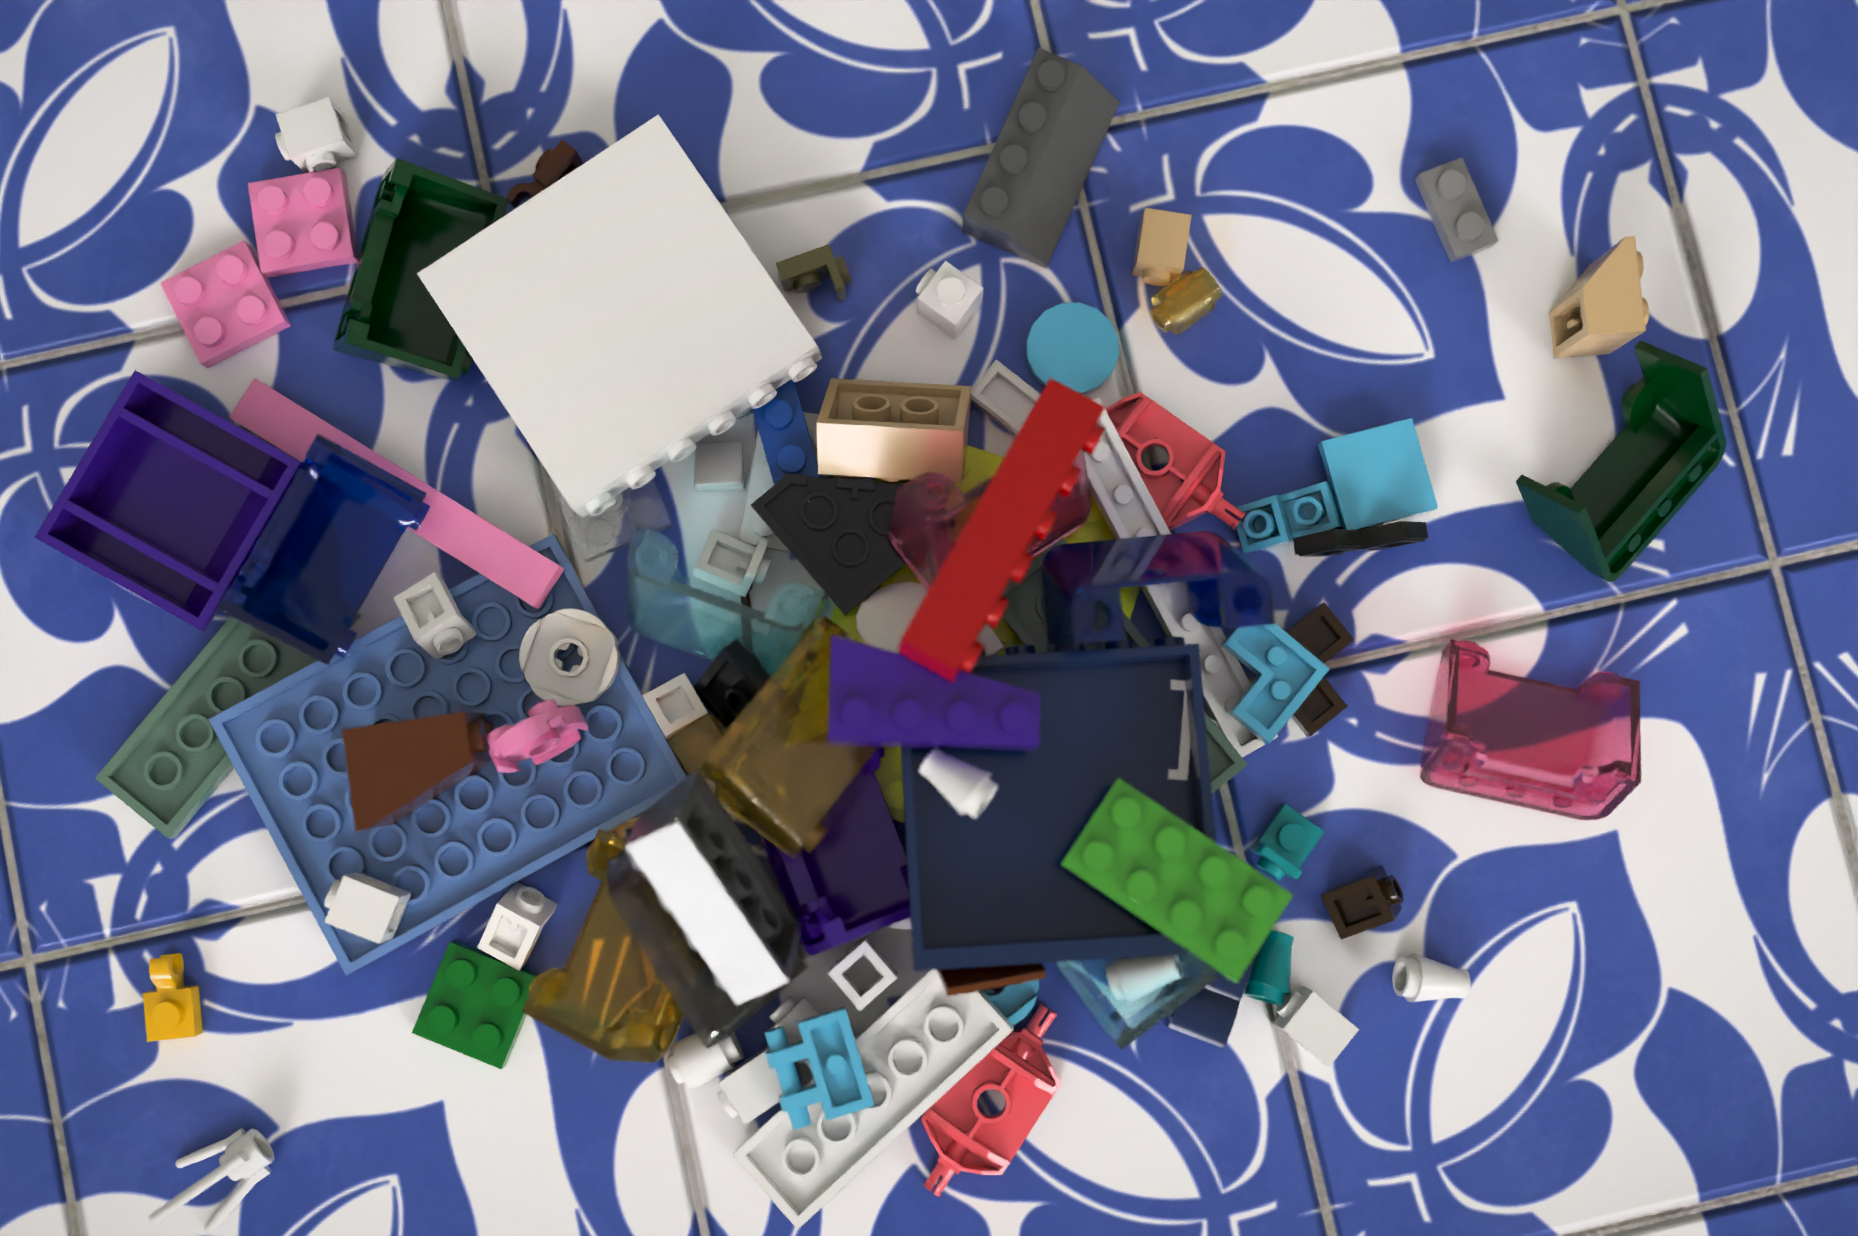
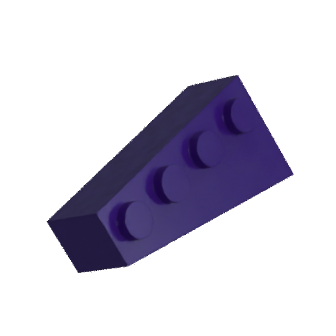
[827,635,1040,751]

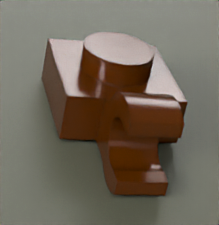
[507,140,584,208]

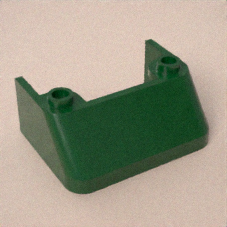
[1516,340,1726,582]

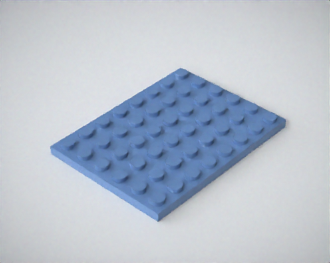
[208,534,688,976]

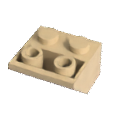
[1549,236,1649,358]

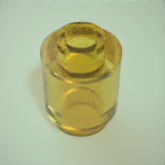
[1150,267,1222,335]

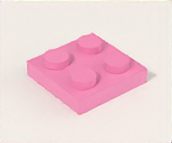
[248,167,358,278]
[160,241,291,368]

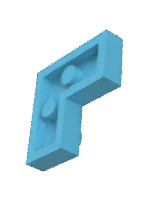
[1221,607,1330,744]

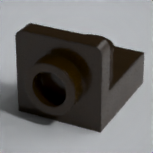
[1321,865,1404,940]

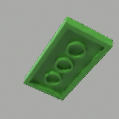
[1060,778,1293,983]

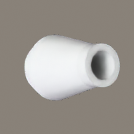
[919,747,998,819]
[1392,953,1471,1002]
[1106,954,1183,1003]

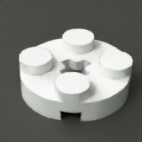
[519,609,620,706]

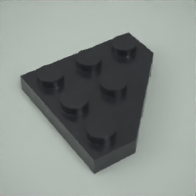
[751,474,955,616]

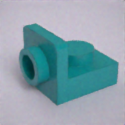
[1249,803,1325,881]

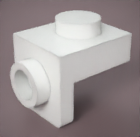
[692,529,772,597]

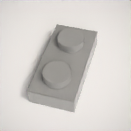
[1415,157,1498,263]

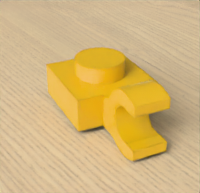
[143,953,203,1042]

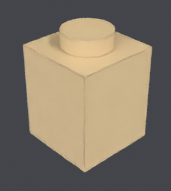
[1131,208,1192,286]

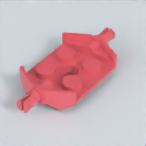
[1105,392,1246,531]
[921,1003,1061,1197]

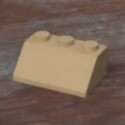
[817,378,971,485]

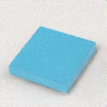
[1318,418,1438,530]

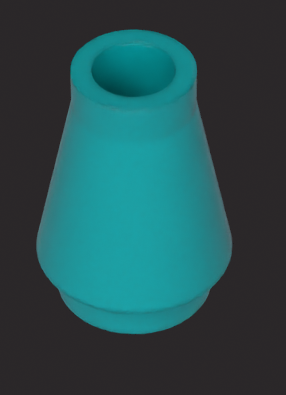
[1244,930,1294,1006]

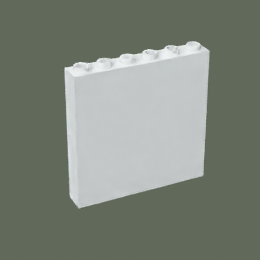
[417,114,822,518]

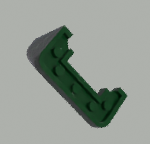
[333,158,509,381]

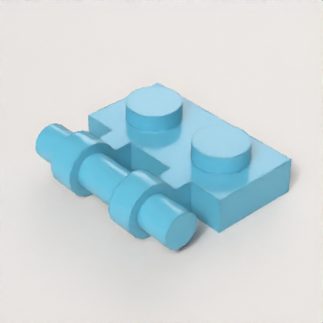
[764,1006,874,1130]

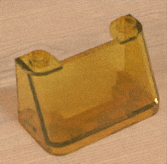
[700,616,879,860]
[522,829,706,1063]

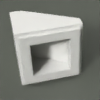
[694,441,745,491]

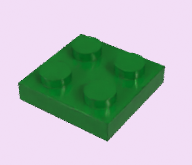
[412,940,543,1069]

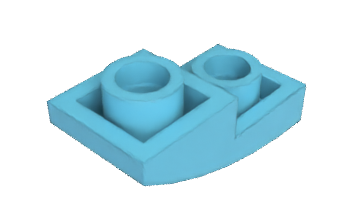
[1235,481,1342,554]

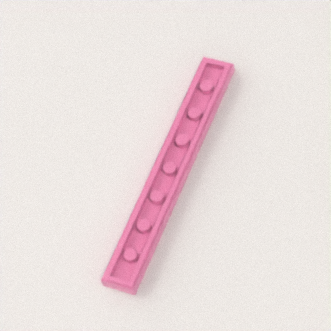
[229,378,564,609]

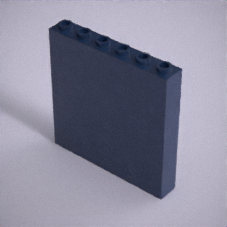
[900,637,1216,971]

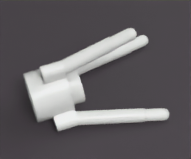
[149,1128,275,1234]

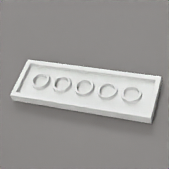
[732,970,1014,1229]

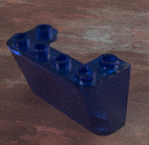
[1042,531,1275,644]

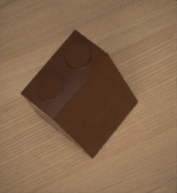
[342,711,495,831]

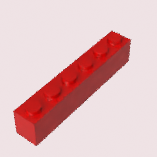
[898,378,1106,683]

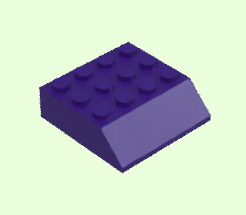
[34,370,304,631]

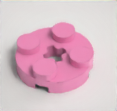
[486,699,589,773]

